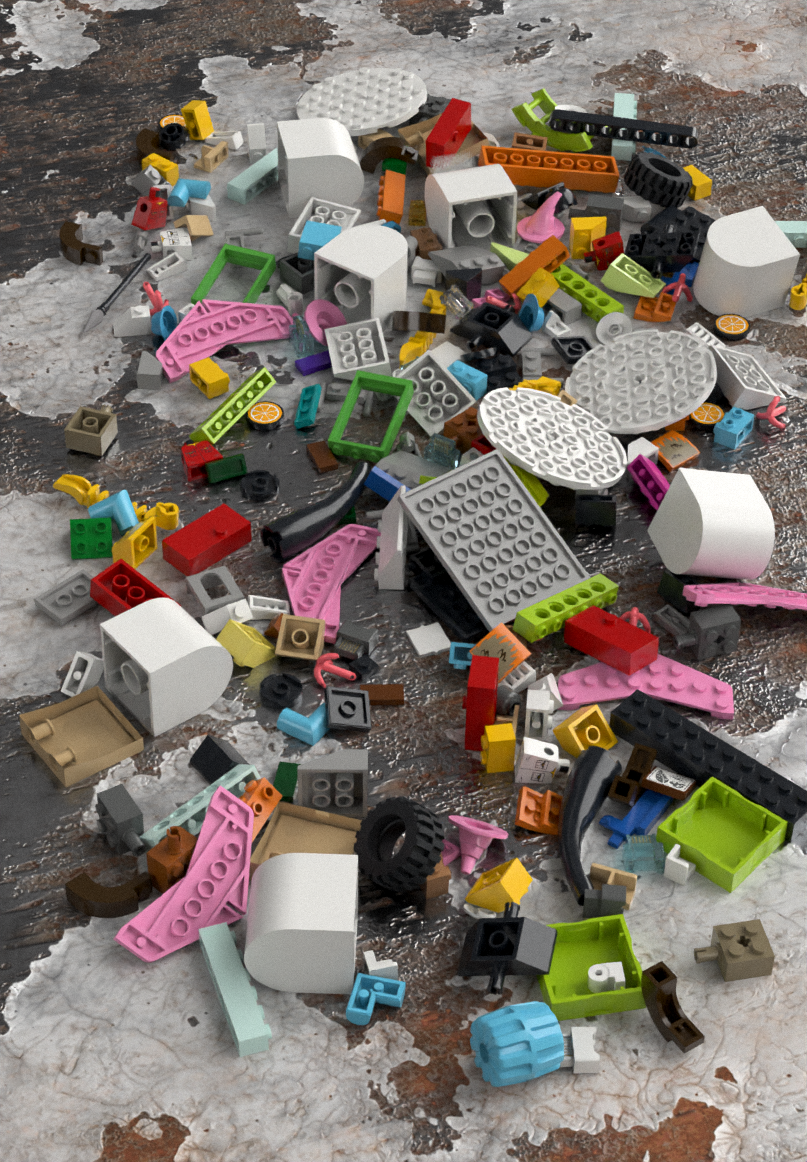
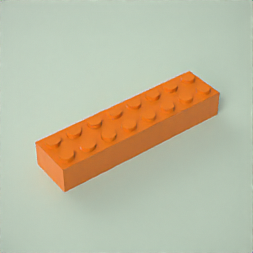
[478,145,620,193]

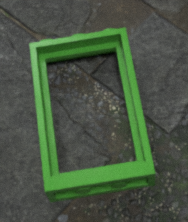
[191,244,276,309]
[328,370,414,463]

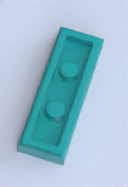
[294,384,322,429]

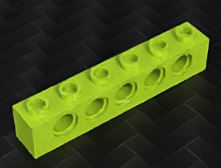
[551,264,624,323]
[189,367,276,445]
[513,573,619,643]

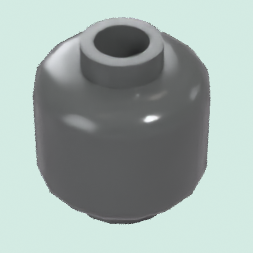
[496,685,521,716]

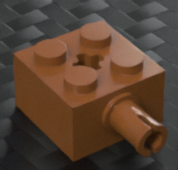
[440,407,483,454]
[146,826,198,894]

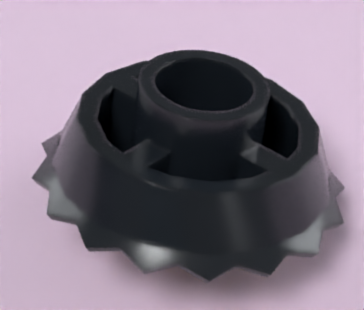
[159,123,190,151]

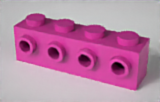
[626,454,670,510]

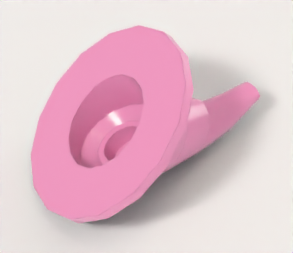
[517,192,565,244]
[292,299,347,346]
[447,815,509,875]

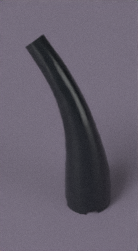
[261,462,371,563]
[558,746,622,906]

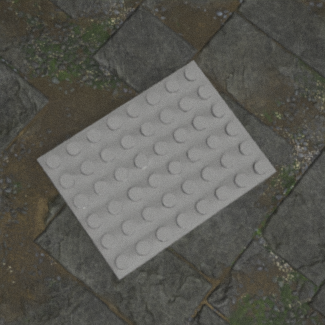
[397,449,590,632]

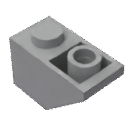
[132,165,173,196]
[134,351,163,390]

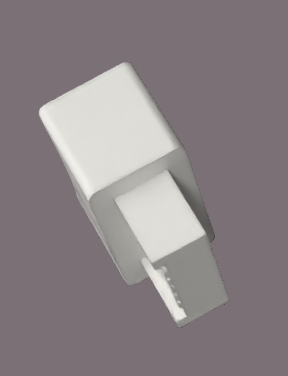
[411,256,443,287]
[560,1026,600,1074]

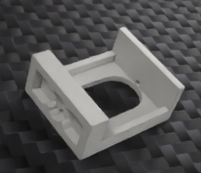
[186,566,244,616]

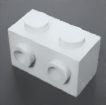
[524,690,554,741]

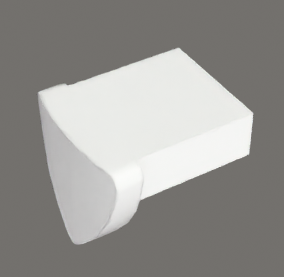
[542,310,572,338]

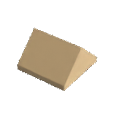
[275,614,325,661]

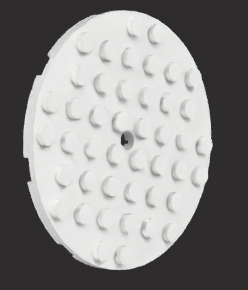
[297,67,427,137]
[565,329,717,434]
[477,387,627,490]

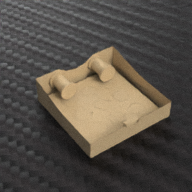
[398,113,489,175]
[19,686,144,787]
[249,801,362,881]

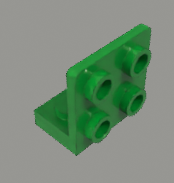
[70,517,113,560]

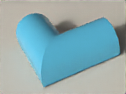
[167,179,211,207]
[88,490,139,535]
[277,703,330,746]
[346,973,406,1025]

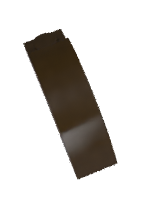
[136,128,174,165]
[359,137,419,174]
[59,221,103,266]
[392,311,447,334]
[608,743,657,807]
[65,871,153,918]
[641,961,705,1054]

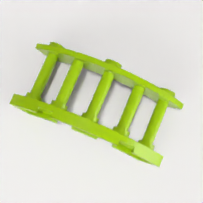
[511,88,608,152]

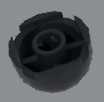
[542,186,578,214]

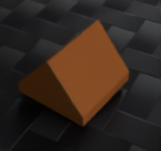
[264,613,283,639]

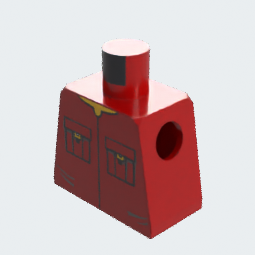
[131,187,168,230]
[583,231,624,271]
[181,439,223,482]

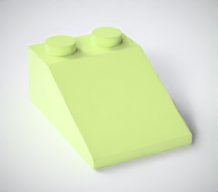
[600,253,666,298]

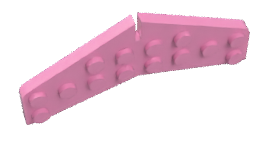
[155,299,299,383]
[282,524,381,644]
[682,582,807,611]
[557,654,734,720]
[113,785,254,963]

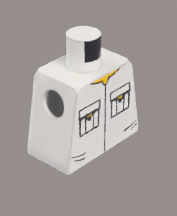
[150,227,192,261]
[515,737,570,784]

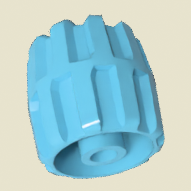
[470,1001,564,1087]

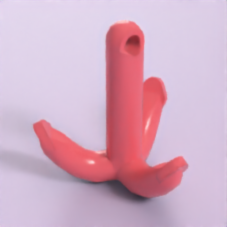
[662,273,693,302]
[143,282,169,316]
[485,293,521,315]
[756,396,786,429]
[619,607,651,633]
[313,653,356,688]

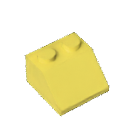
[216,619,277,668]

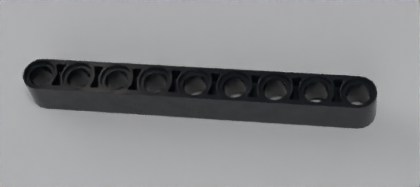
[549,109,698,149]

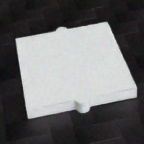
[431,341,467,368]
[406,622,451,658]

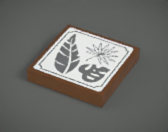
[641,766,698,801]

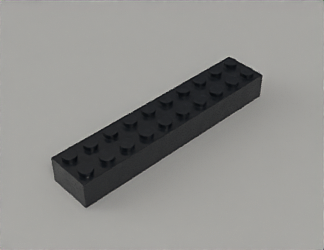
[609,689,807,843]

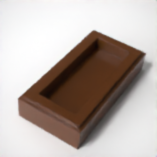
[306,440,338,473]
[360,684,404,705]

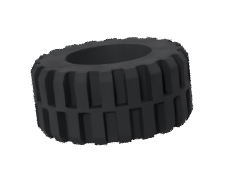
[624,152,693,208]
[354,796,445,892]

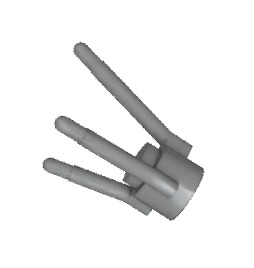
[396,432,423,458]

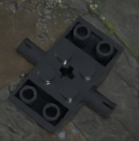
[624,224,700,279]
[450,302,532,357]
[457,902,558,995]

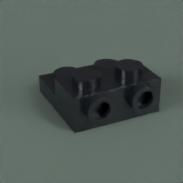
[474,354,523,394]

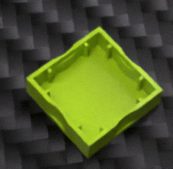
[655,777,788,893]
[536,914,646,1021]

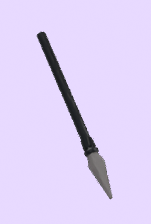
[83,253,151,333]

